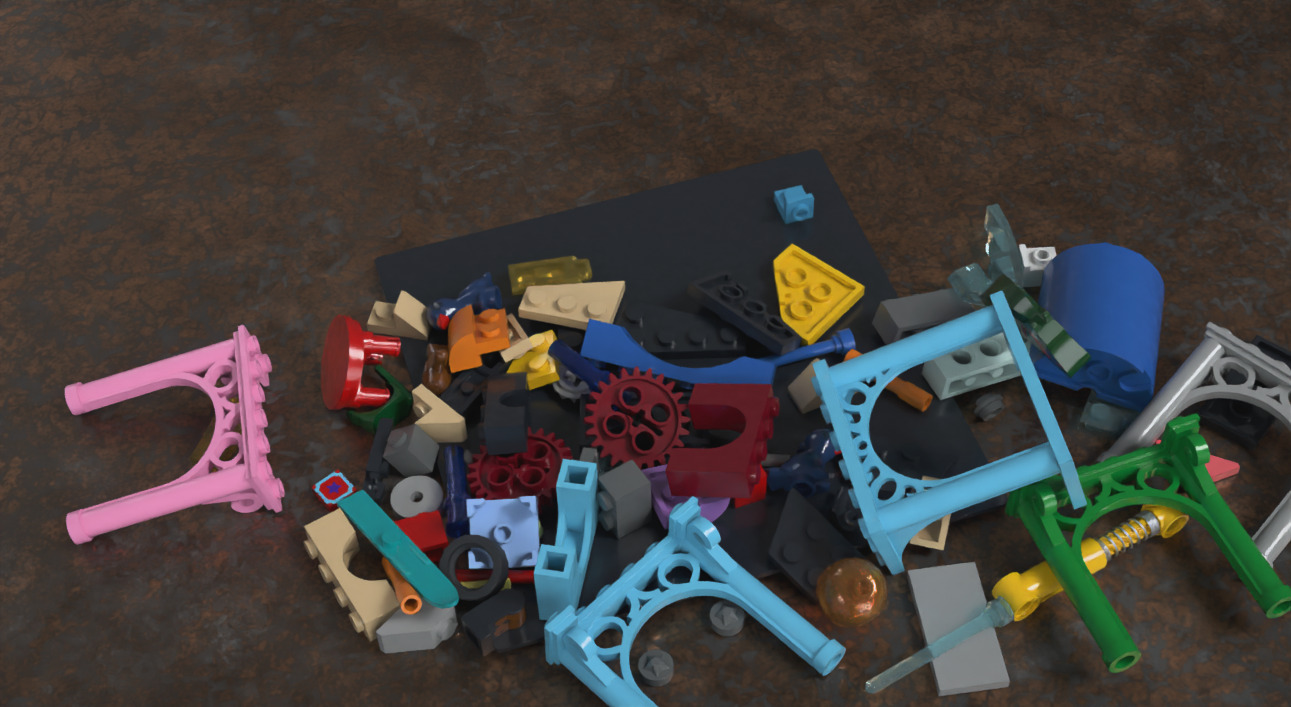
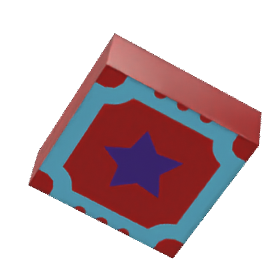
[311,470,357,513]

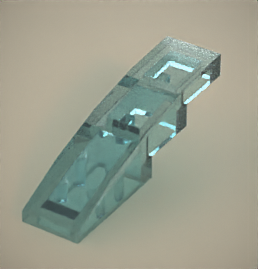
[984,203,1023,289]

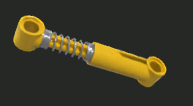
[992,504,1189,621]

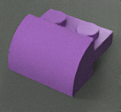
[641,448,730,529]

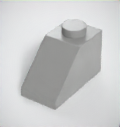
[376,594,458,654]

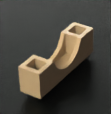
[303,508,401,642]

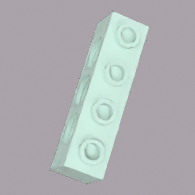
[922,333,1031,400]

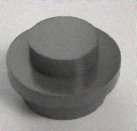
[974,393,1005,421]

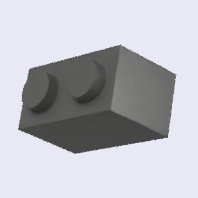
[596,460,652,540]

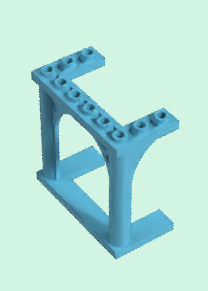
[811,291,1087,575]

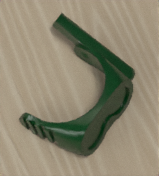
[346,364,413,434]

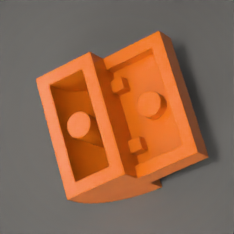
[448,305,510,373]

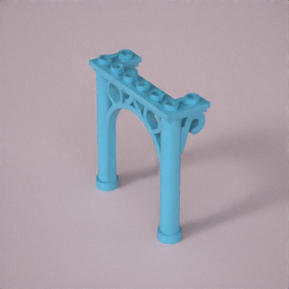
[544,496,846,707]

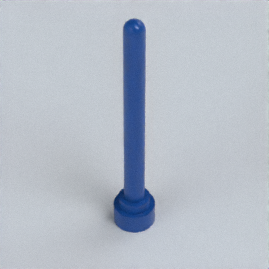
[758,328,856,367]

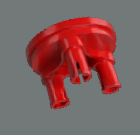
[321,315,401,410]

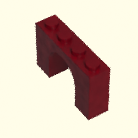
[665,383,780,498]

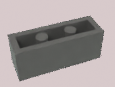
[872,287,975,345]

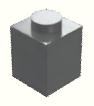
[383,424,439,478]

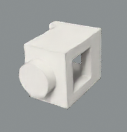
[1015,244,1056,287]

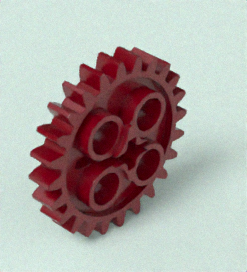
[583,367,691,470]
[467,427,573,514]

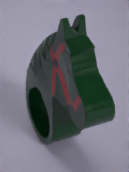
[980,274,1092,378]

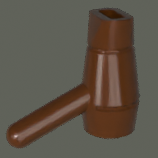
[422,344,451,397]

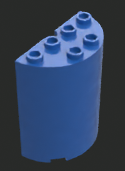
[1029,242,1165,412]

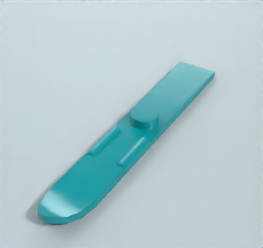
[337,490,459,609]

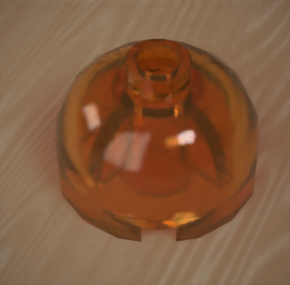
[816,557,888,628]

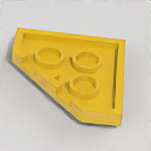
[773,244,865,346]

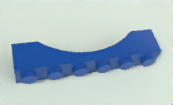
[580,319,777,390]

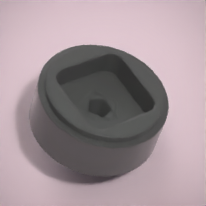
[710,600,745,636]
[638,649,674,687]

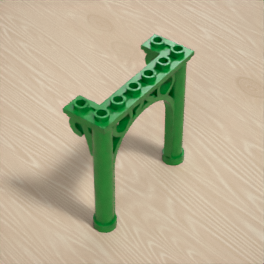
[1005,413,1291,673]

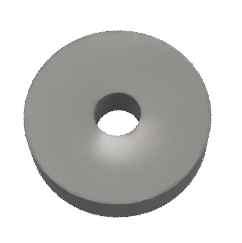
[390,475,444,520]

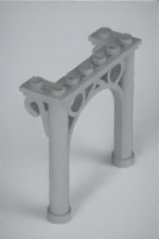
[1093,322,1291,568]

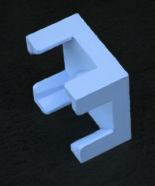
[466,496,540,570]

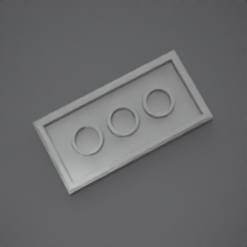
[907,562,1010,696]

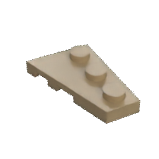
[518,281,625,330]

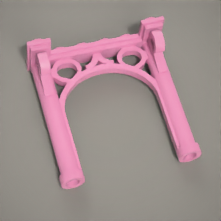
[65,325,285,545]

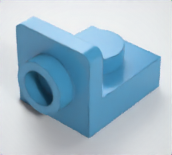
[773,185,814,224]

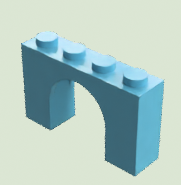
[534,459,600,620]

